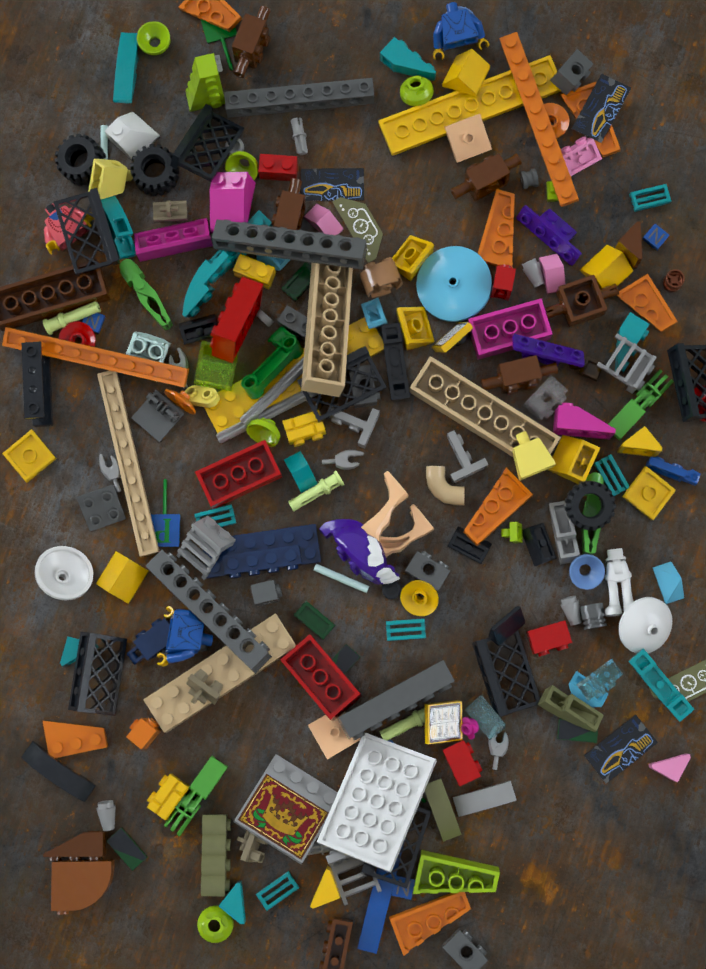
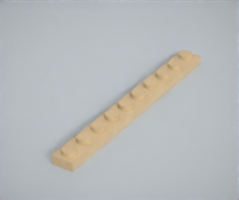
[97,370,160,557]

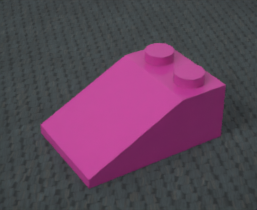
[210,172,256,233]
[553,403,616,440]

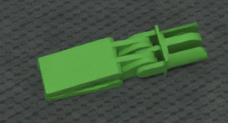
[119,259,173,330]
[608,369,674,440]
[581,472,604,555]
[164,756,228,837]

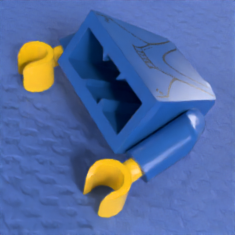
[433,2,489,60]
[157,606,213,667]

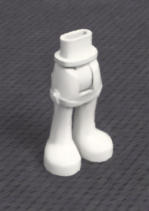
[605,548,634,617]

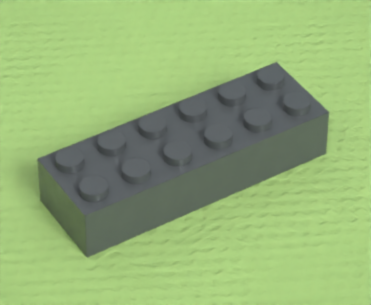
[337,660,455,740]

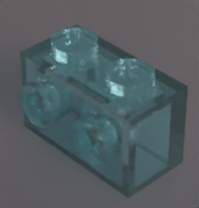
[576,659,624,700]

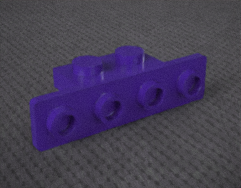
[516,205,582,266]
[512,334,585,367]

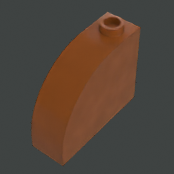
[51,860,115,915]

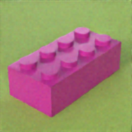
[468,298,552,360]

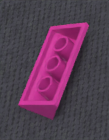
[134,218,213,262]

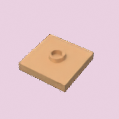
[444,114,492,163]
[308,712,361,759]

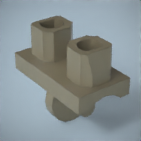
[153,200,188,222]
[186,669,223,705]
[237,831,268,863]

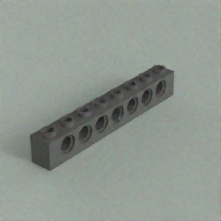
[224,78,374,118]
[212,219,367,269]
[146,550,272,674]

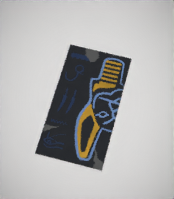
[571,74,631,143]
[301,168,364,201]
[584,715,658,784]

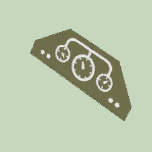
[332,197,383,263]
[649,660,706,702]

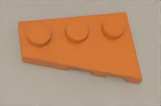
[179,0,242,32]
[617,274,678,332]
[43,721,108,758]

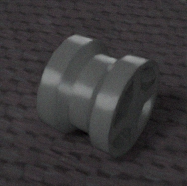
[520,168,539,190]

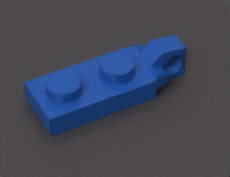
[645,457,701,486]

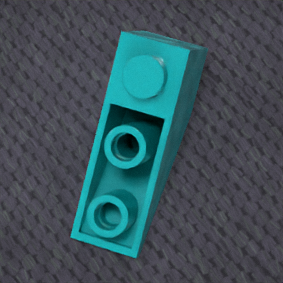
[380,37,436,81]
[615,312,649,372]

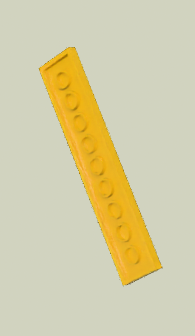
[378,55,561,156]
[204,317,384,433]

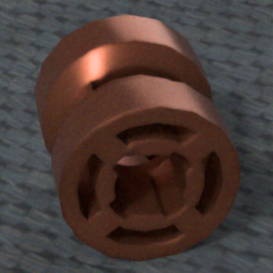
[663,269,685,292]

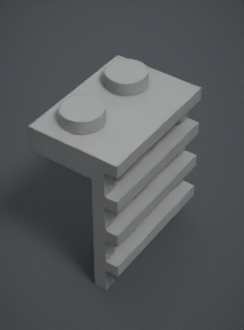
[596,334,657,394]
[176,516,236,580]
[326,850,382,906]

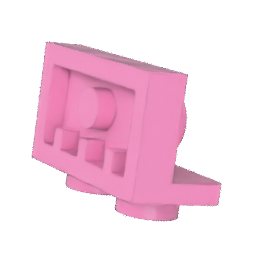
[561,137,602,176]

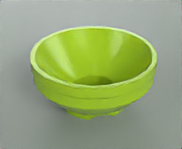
[137,21,170,55]
[400,76,434,106]
[225,151,259,180]
[246,418,280,447]
[197,906,234,943]

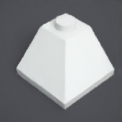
[105,112,160,160]

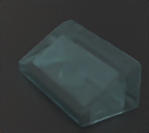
[465,695,506,740]

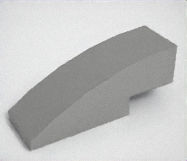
[549,501,580,565]
[453,780,517,817]

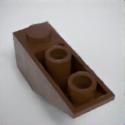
[43,831,106,861]

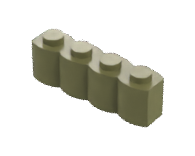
[201,814,231,896]

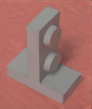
[329,408,380,449]
[447,430,488,484]

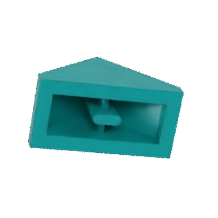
[284,451,318,493]
[60,636,99,667]
[219,881,246,924]

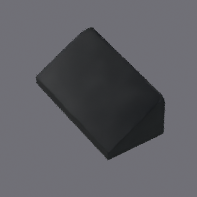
[179,314,218,345]
[522,523,557,566]
[448,526,492,564]
[489,605,525,646]

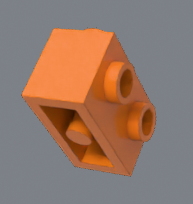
[126,717,162,750]

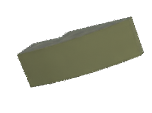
[538,685,604,732]
[425,778,462,842]

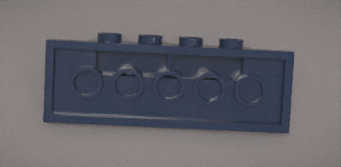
[203,524,321,579]

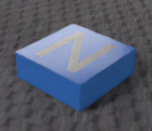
[643,224,669,250]
[82,313,105,334]
[392,875,415,900]

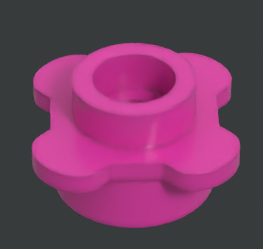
[461,717,479,739]

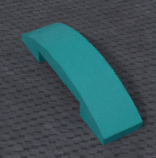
[628,649,695,722]

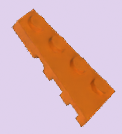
[561,82,621,158]
[478,189,515,267]
[464,468,533,546]
[389,892,471,956]

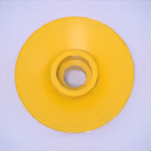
[400,580,439,616]

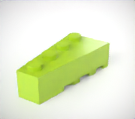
[185,53,225,112]
[413,850,500,894]

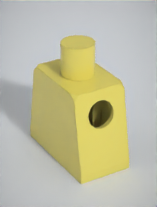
[88,159,133,200]
[512,431,556,481]

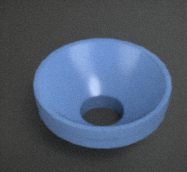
[569,554,605,590]

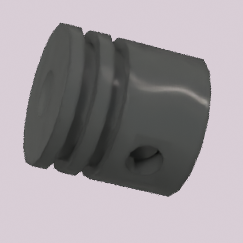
[580,603,607,630]

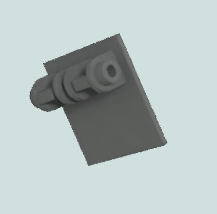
[131,390,184,442]
[76,484,126,531]

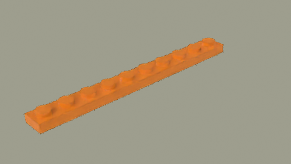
[499,32,579,207]
[2,327,189,387]

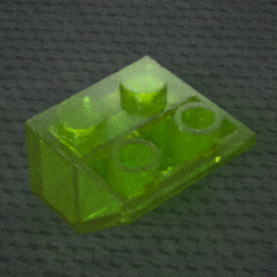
[194,341,239,391]

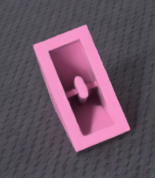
[304,204,343,235]
[539,254,565,294]
[648,753,691,783]

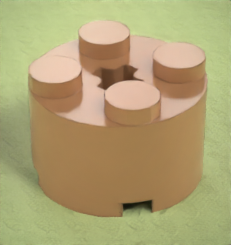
[360,257,403,298]

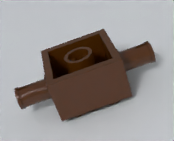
[232,6,271,78]
[450,154,522,202]
[271,178,306,230]
[545,275,619,327]
[481,355,558,395]

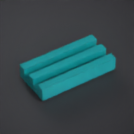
[629,184,671,212]
[594,454,630,496]
[194,504,237,527]
[386,619,426,641]
[256,871,300,911]

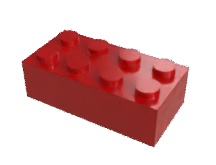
[210,276,263,363]
[195,440,282,509]
[280,634,362,721]

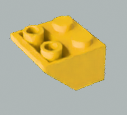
[548,435,600,484]

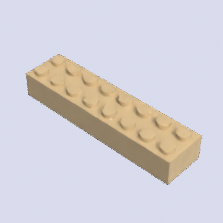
[301,263,353,397]
[409,356,561,458]
[143,613,297,733]

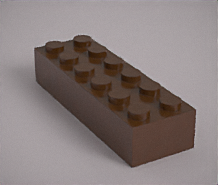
[0,259,111,332]

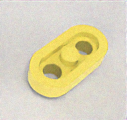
[184,385,220,408]

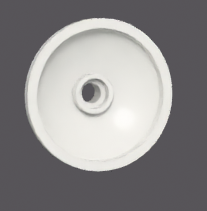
[35,546,93,600]
[619,597,672,653]

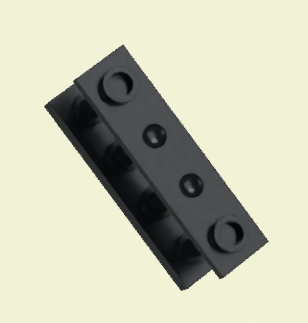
[21,341,53,427]

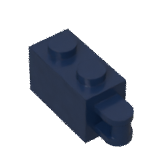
[127,618,170,665]

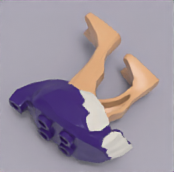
[319,471,434,585]

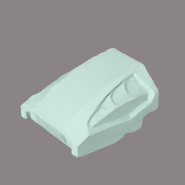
[126,331,171,363]

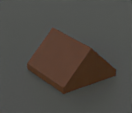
[615,222,643,269]

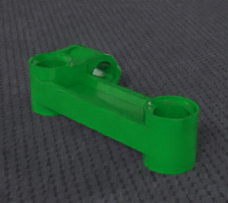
[241,326,303,399]

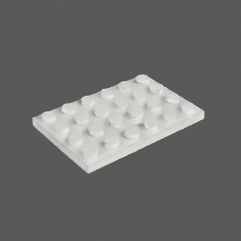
[317,732,437,873]

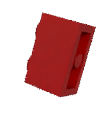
[258,154,298,181]
[490,264,516,301]
[526,620,572,657]
[442,740,482,786]

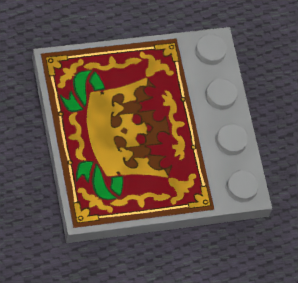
[234,754,338,864]

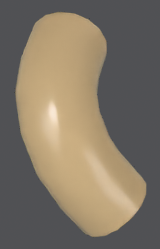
[426,466,464,505]

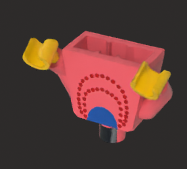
[44,203,95,255]

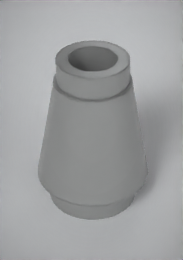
[522,258,545,288]
[560,596,581,626]
[96,800,116,831]

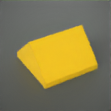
[442,49,490,96]
[392,235,434,281]
[580,245,633,289]
[396,307,435,350]
[617,426,662,457]
[96,551,149,604]
[310,865,341,909]

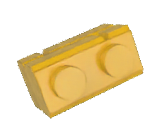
[233,254,276,289]
[283,410,326,447]
[147,773,190,820]

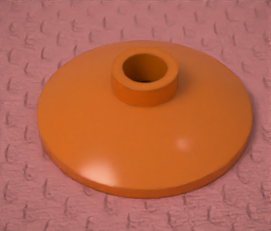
[544,103,569,138]
[164,389,196,415]

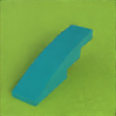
[113,32,139,103]

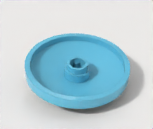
[416,246,492,322]

